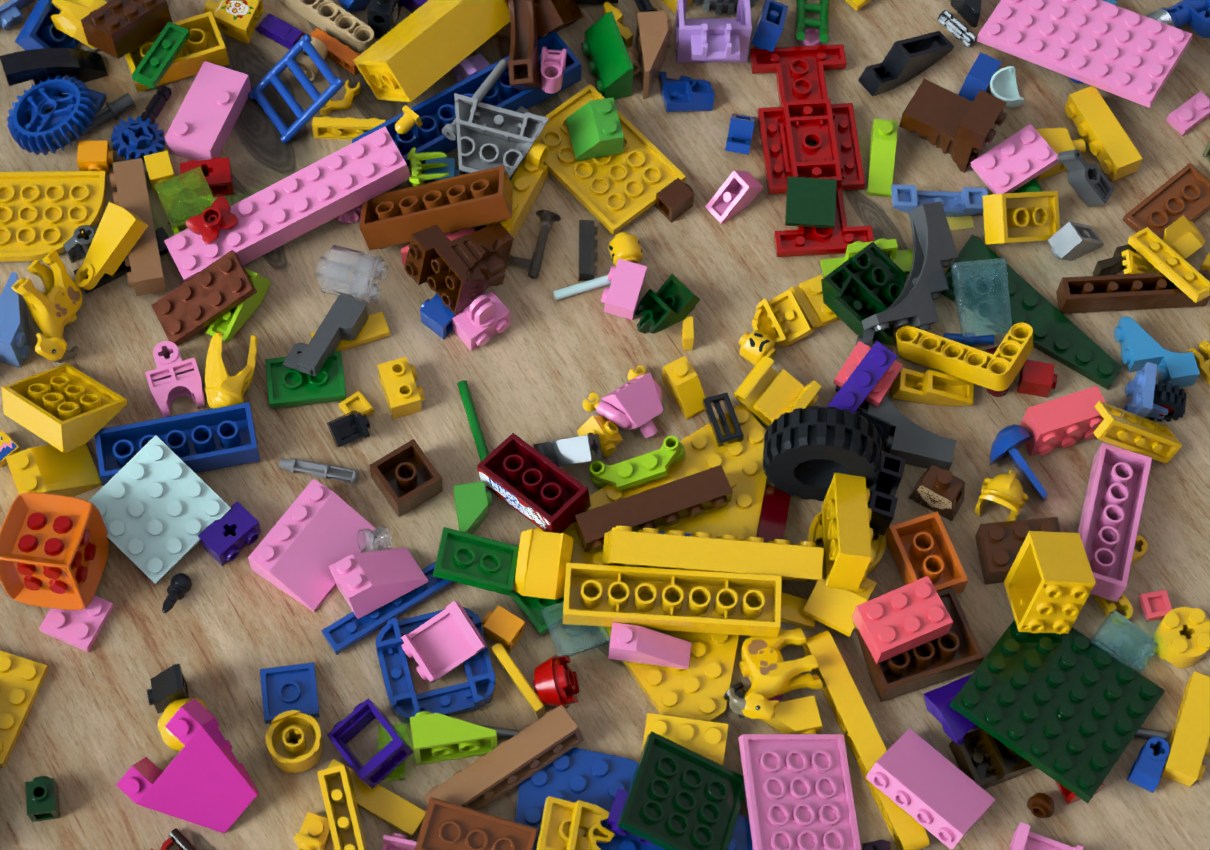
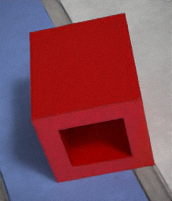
[1017,360,1058,398]

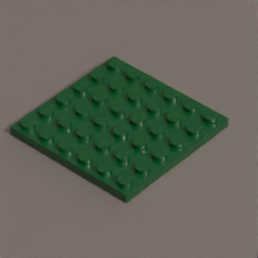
[949,619,1165,803]

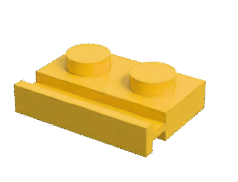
[789,275,841,331]

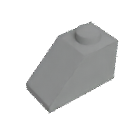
[1048,221,1104,261]

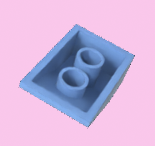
[0,272,31,368]

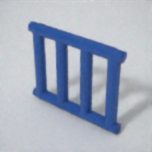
[248,34,345,144]

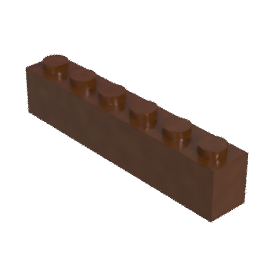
[1056,270,1210,314]
[574,465,733,552]

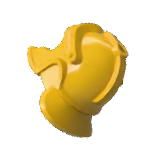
[974,470,1029,522]

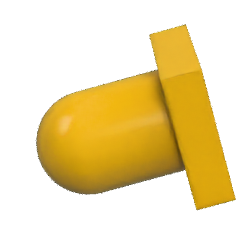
[395,105,423,134]

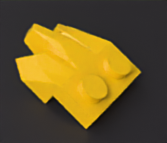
[50,0,108,50]
[536,796,615,850]

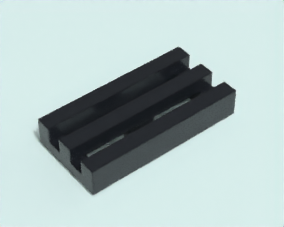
[703,392,744,447]

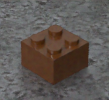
[370,439,443,517]

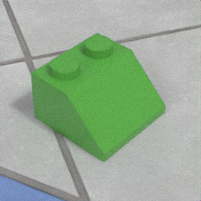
[566,97,624,161]

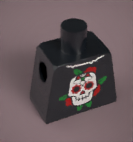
[367,0,402,39]

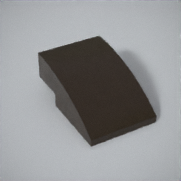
[949,728,1037,789]

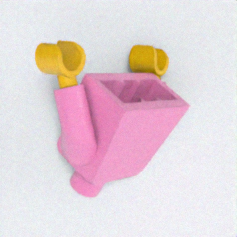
[582,365,663,438]

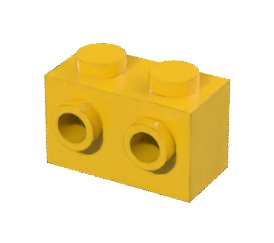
[377,356,425,419]

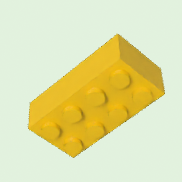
[124,11,229,92]
[821,473,875,591]

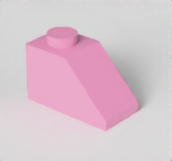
[705,171,763,223]

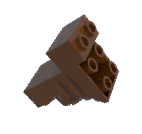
[899,79,1007,173]
[405,222,514,315]

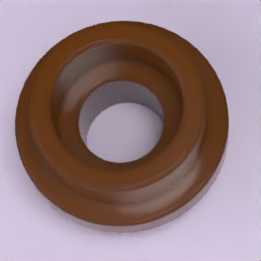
[1027,793,1055,818]

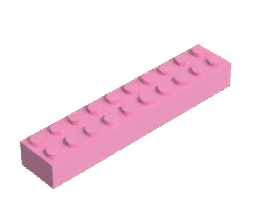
[164,126,411,282]

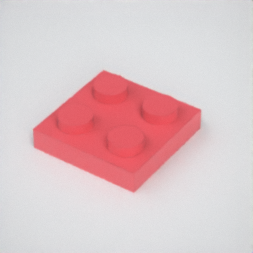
[833,341,903,407]

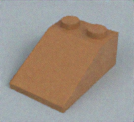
[635,11,672,99]

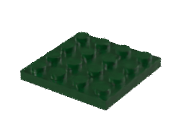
[617,731,745,850]

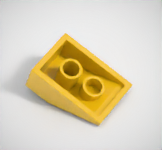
[982,191,1060,245]
[5,444,102,497]

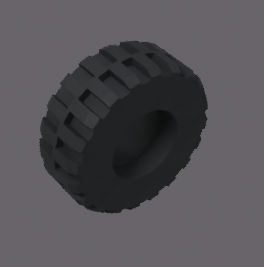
[763,406,882,501]

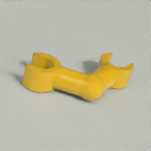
[319,79,361,116]

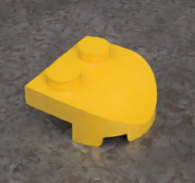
[752,289,813,347]

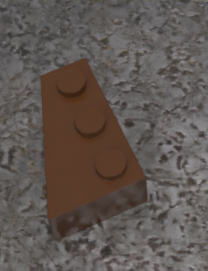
[535,0,584,40]

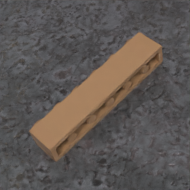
[109,158,166,296]
[423,705,584,811]

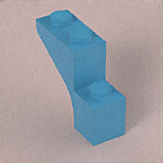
[1114,316,1200,387]

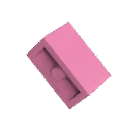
[601,258,647,320]

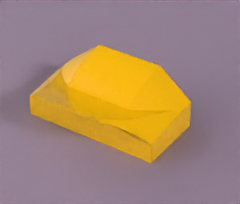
[1162,215,1205,259]

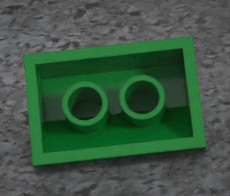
[581,11,634,100]

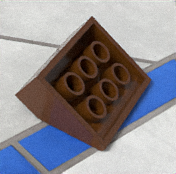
[853,587,984,702]

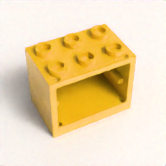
[1004,531,1096,634]

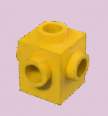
[576,416,623,457]

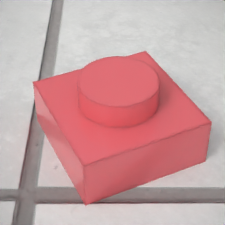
[1139,590,1172,622]

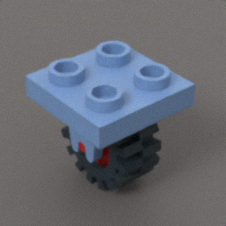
[1123,362,1187,422]

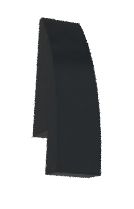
[858,31,954,96]
[0,48,108,86]

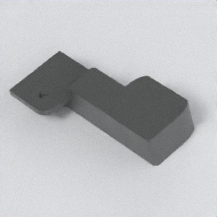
[283,294,368,376]

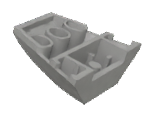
[454,93,549,179]

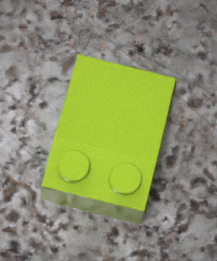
[410,711,497,766]

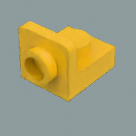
[294,812,331,850]

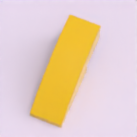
[891,368,974,406]

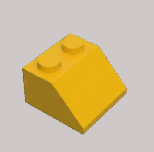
[802,568,877,637]

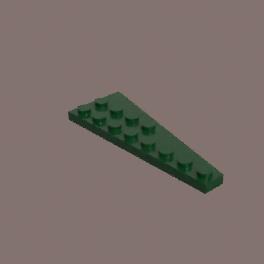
[940,234,1122,390]

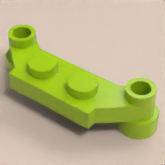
[589,436,685,492]

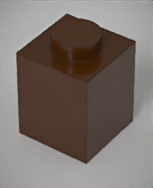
[655,178,694,222]

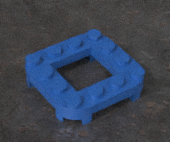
[376,607,496,723]

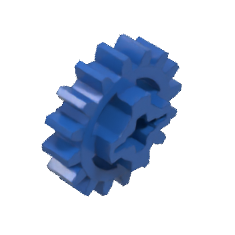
[111,116,165,162]

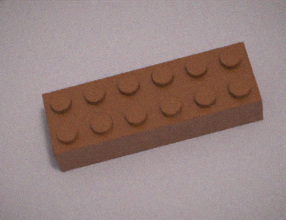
[360,165,513,251]

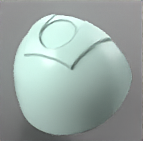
[990,66,1025,108]

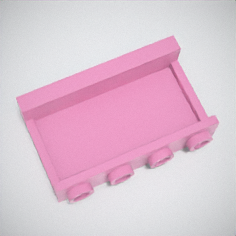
[866,728,996,850]

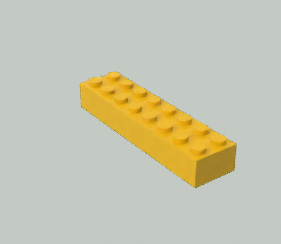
[602,526,824,582]
[562,563,782,637]

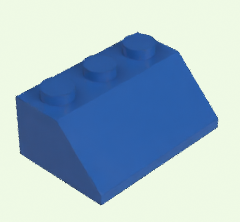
[15,0,79,50]

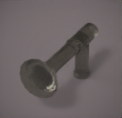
[508,210,561,279]

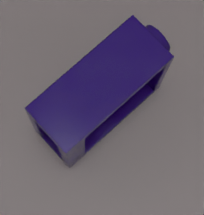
[327,698,414,789]

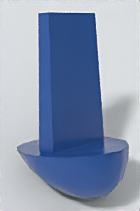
[990,424,1048,502]

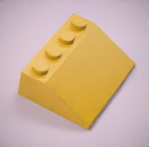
[1,363,127,452]

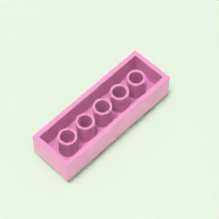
[1077,442,1152,602]

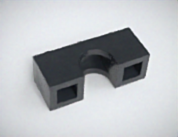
[868,451,906,535]

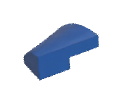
[659,72,715,112]

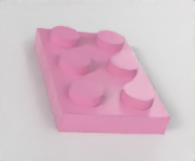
[971,124,1059,194]

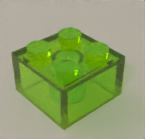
[154,166,215,235]

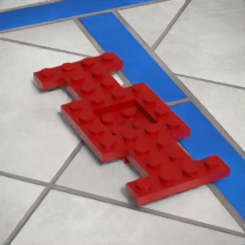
[750,44,874,257]

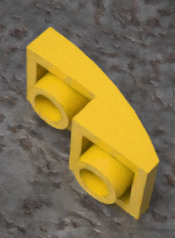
[603,1,633,47]

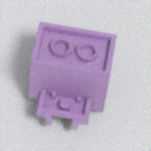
[675,0,752,63]

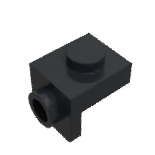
[327,410,370,447]

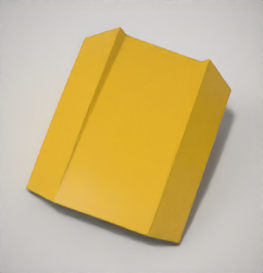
[514,529,574,600]

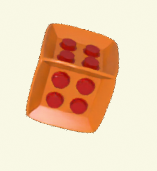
[0,492,109,610]

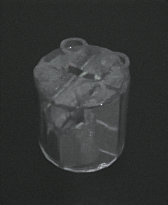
[316,245,388,305]

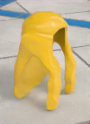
[205,332,258,409]

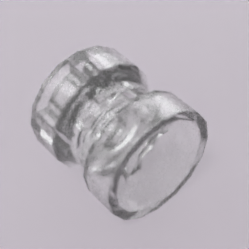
[357,525,392,553]

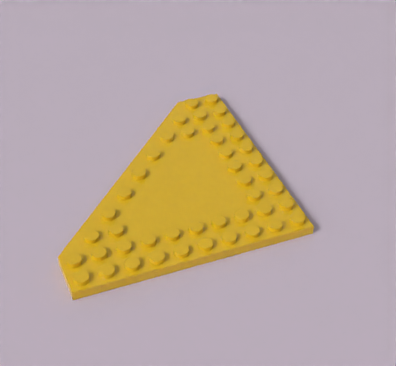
[534,404,767,722]

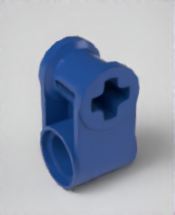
[1127,737,1170,793]

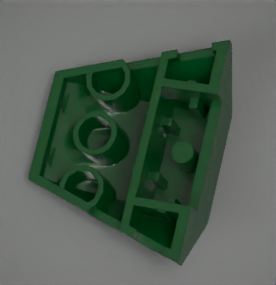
[821,242,907,346]

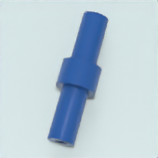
[943,331,995,347]

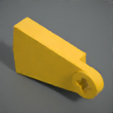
[75,202,149,290]

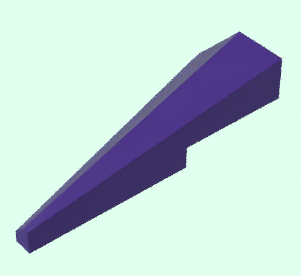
[923,674,978,745]

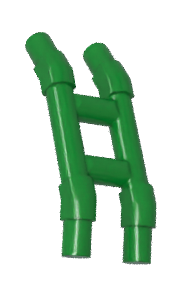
[795,0,830,43]

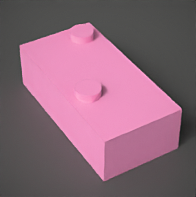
[165,61,252,161]

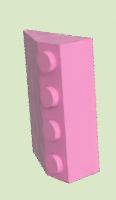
[248,479,378,612]

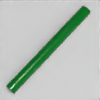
[457,380,489,461]

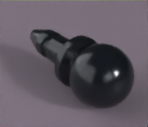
[162,573,192,613]

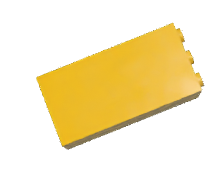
[353,0,510,102]

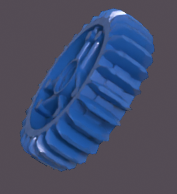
[7,75,97,155]

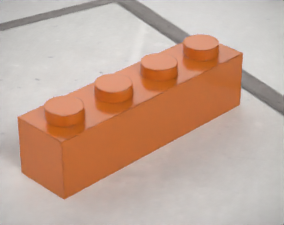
[310,28,360,75]

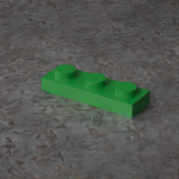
[132,21,191,89]

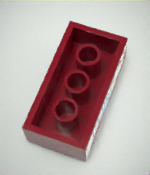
[477,433,591,534]

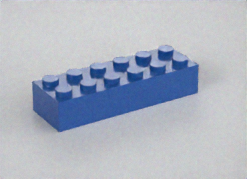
[94,402,260,485]

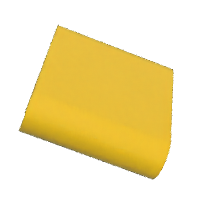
[733,356,822,427]

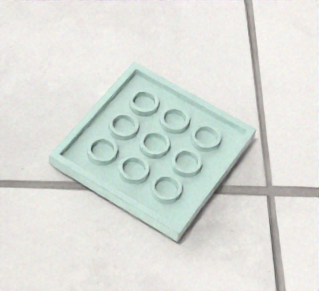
[89,435,231,584]

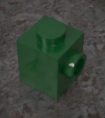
[25,776,60,822]

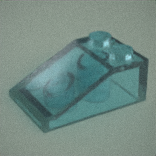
[951,258,1012,338]

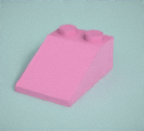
[329,547,428,619]

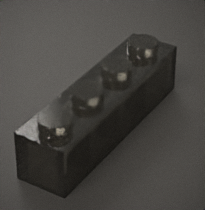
[579,220,598,281]

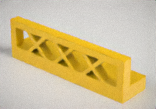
[1093,401,1182,464]

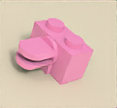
[452,291,511,351]

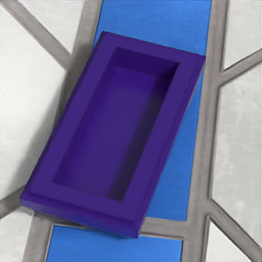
[255,13,306,50]

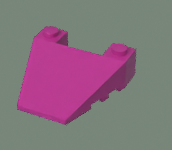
[116,698,259,834]

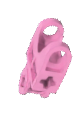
[145,341,205,418]

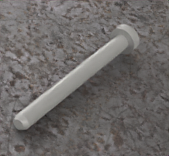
[442,59,508,141]

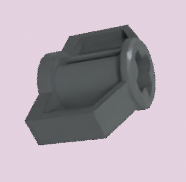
[63,225,98,263]

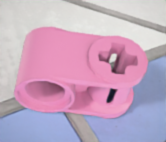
[540,47,567,94]

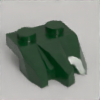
[635,274,700,334]

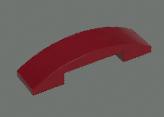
[757,485,791,543]

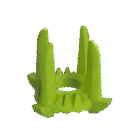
[407,147,449,186]

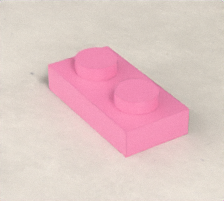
[1166,91,1210,136]

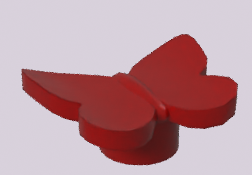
[185,196,238,244]

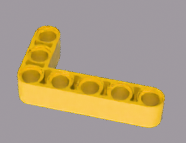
[896,322,1033,391]

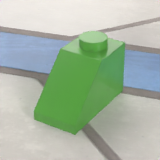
[453,481,493,534]

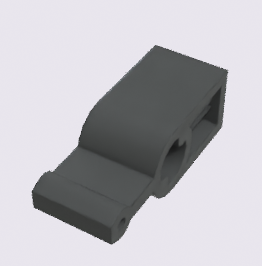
[1057,149,1115,207]
[533,434,603,466]

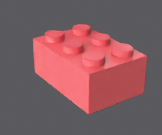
[1020,386,1106,456]
[852,576,953,664]

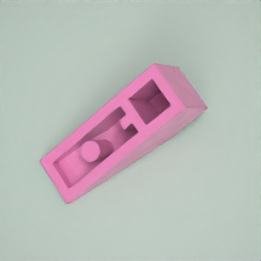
[608,622,692,669]

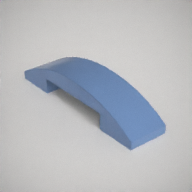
[891,184,988,217]

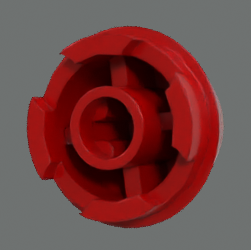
[533,655,580,708]

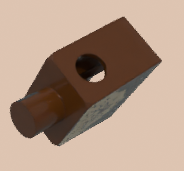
[909,465,965,521]

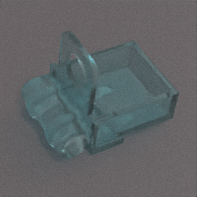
[1090,610,1158,673]

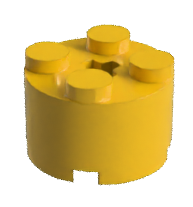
[1153,607,1210,668]
[265,710,324,773]

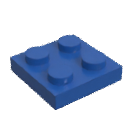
[260,662,320,724]

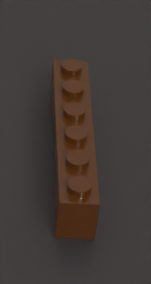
[508,0,541,91]

